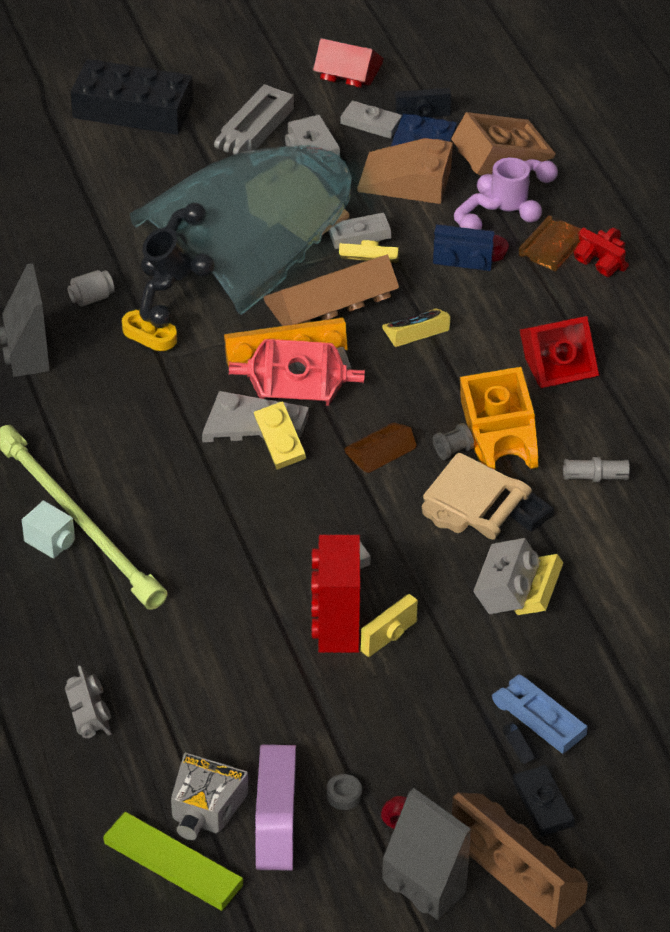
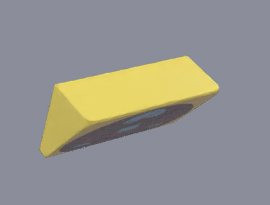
[383,308,450,347]

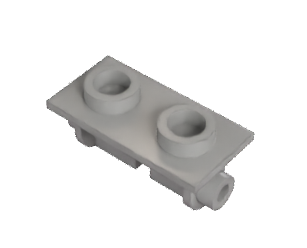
[65,665,111,738]

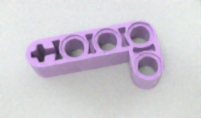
[256,745,296,870]

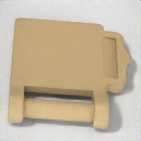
[422,453,532,540]

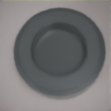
[326,774,362,810]

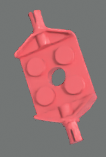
[229,339,365,406]

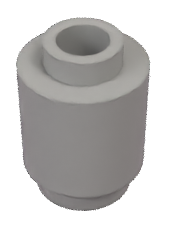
[68,270,114,307]

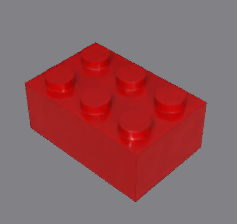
[312,535,360,653]

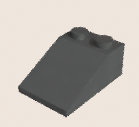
[0,263,50,377]
[382,788,471,920]

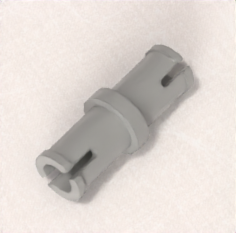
[563,457,629,482]

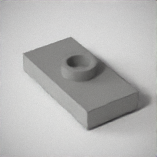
[341,101,402,138]

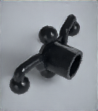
[139,202,215,328]

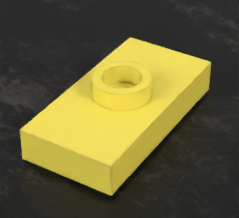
[339,240,399,263]
[361,594,418,657]

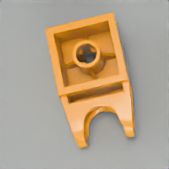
[460,367,538,470]

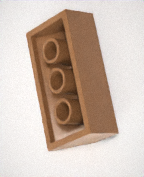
[263,254,399,326]
[452,793,588,928]

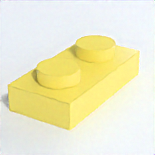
[254,401,306,470]
[514,554,563,615]

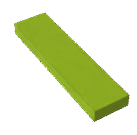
[103,812,243,911]

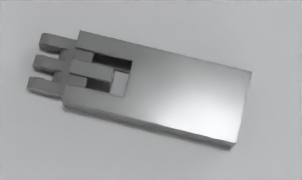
[214,84,294,157]

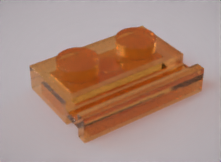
[519,216,581,271]

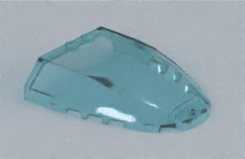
[129,145,352,314]

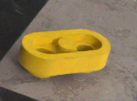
[122,310,177,351]

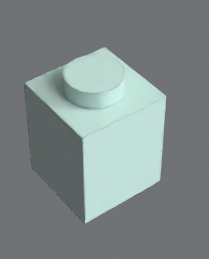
[22,500,75,559]

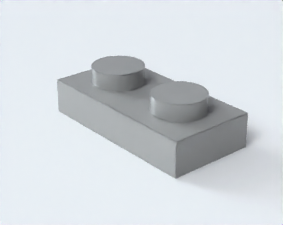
[329,213,391,249]

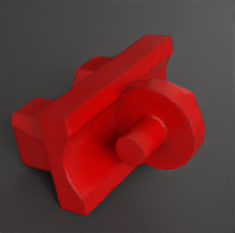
[574,227,629,278]

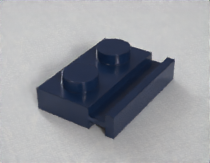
[433,224,494,271]

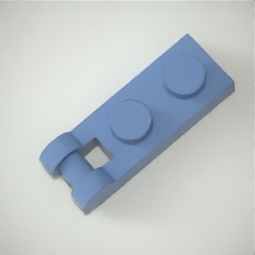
[492,675,588,754]

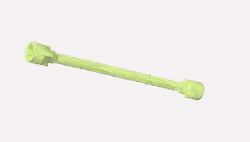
[0,425,167,610]

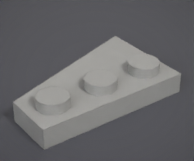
[202,391,309,442]

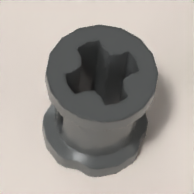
[433,423,474,460]

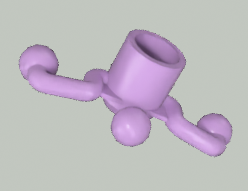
[454,157,558,230]

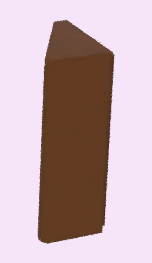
[344,422,416,473]

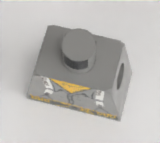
[171,752,249,840]

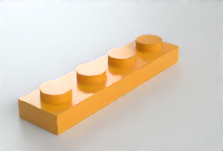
[224,318,347,367]

